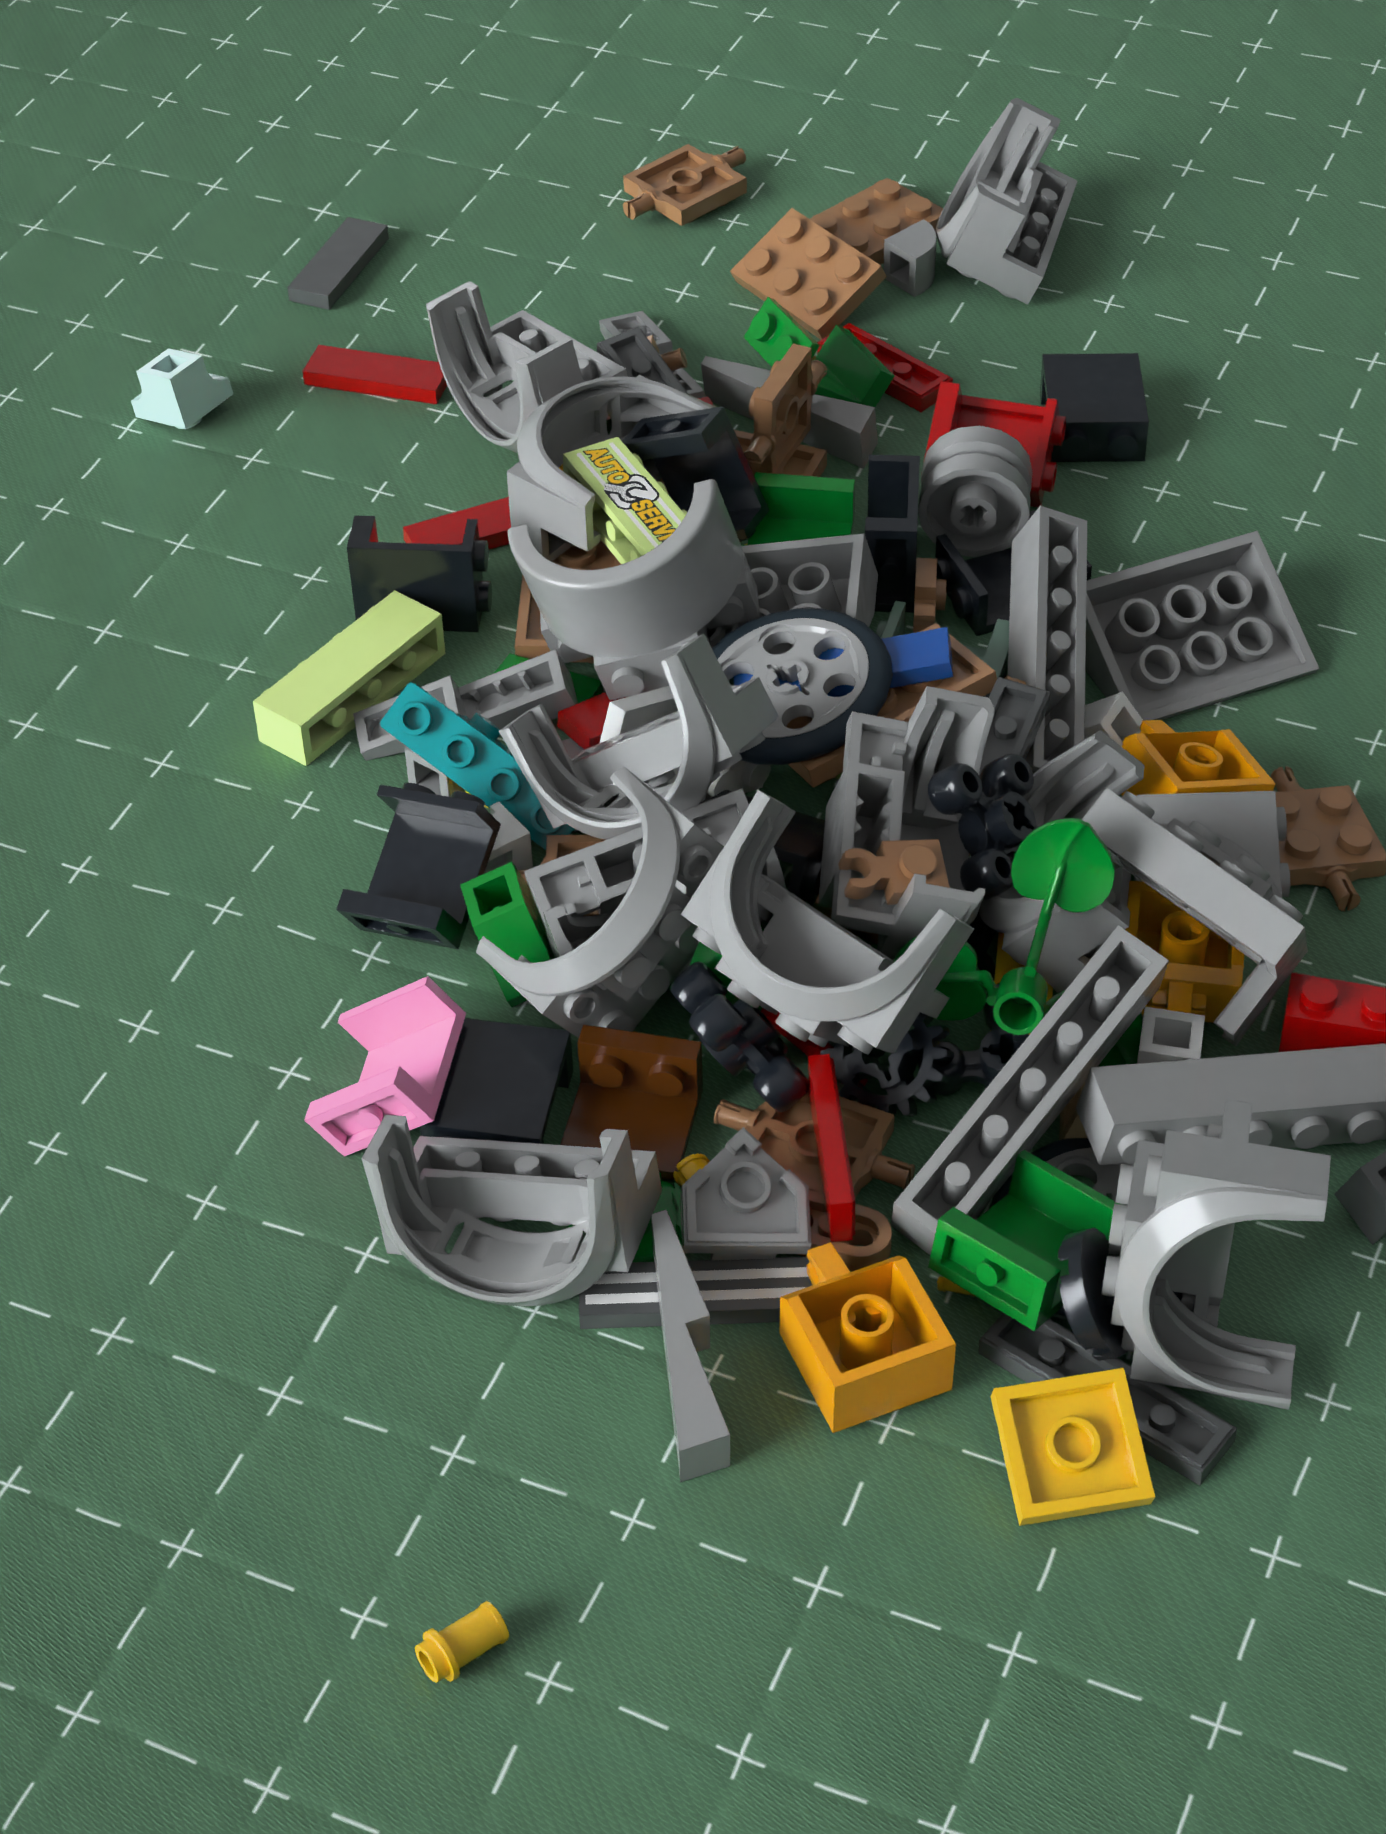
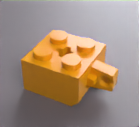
[1121,720,1276,796]
[1125,881,1244,1023]
[779,1242,956,1433]

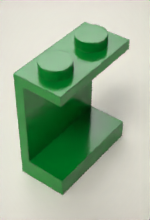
[744,297,895,407]
[741,472,855,546]
[928,1150,1119,1331]

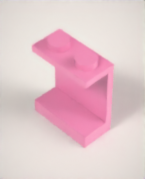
[304,976,466,1157]

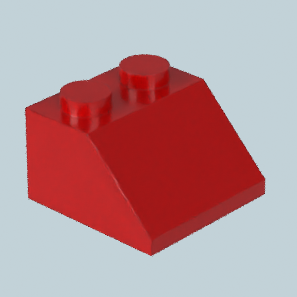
[1278,972,1386,1052]

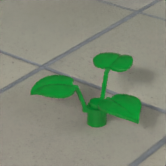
[893,818,1143,1067]

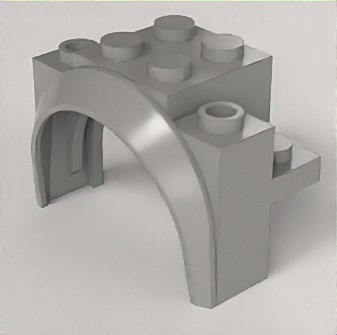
[818,686,994,960]
[681,790,974,1055]
[1102,1099,1331,1410]

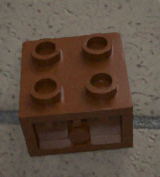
[560,1024,703,1180]

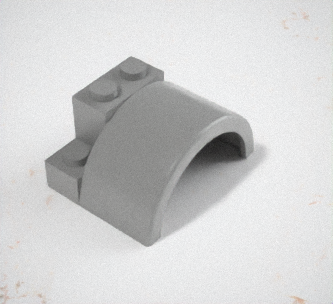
[508,479,760,701]

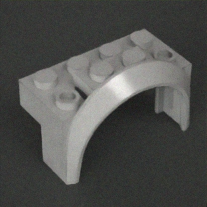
[935,98,1077,305]
[426,281,628,453]
[507,375,716,562]
[499,634,779,840]
[978,730,1145,993]
[476,767,724,1038]
[1082,788,1308,1046]
[361,1115,662,1306]

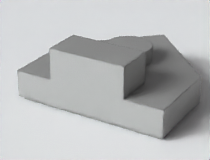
[680,1127,811,1260]

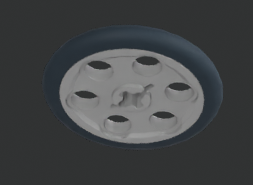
[712,608,893,765]

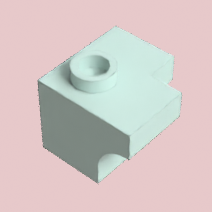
[131,348,233,429]

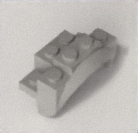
[524,788,786,983]

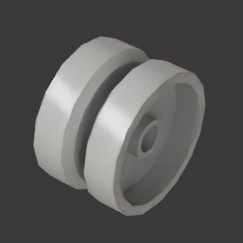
[918,425,1032,557]

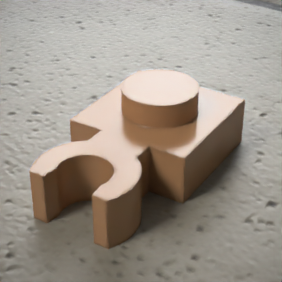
[913,558,946,633]
[838,839,950,905]

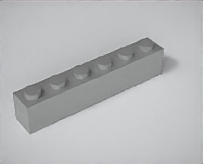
[1008,505,1088,774]
[891,925,1169,1255]
[1076,1044,1386,1165]

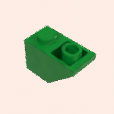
[460,862,555,1008]

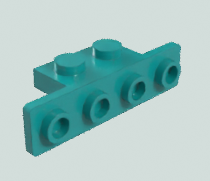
[380,682,575,850]

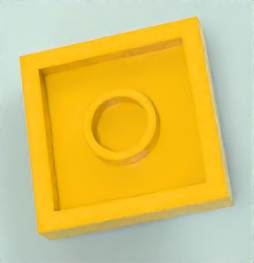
[990,1368,1155,1526]

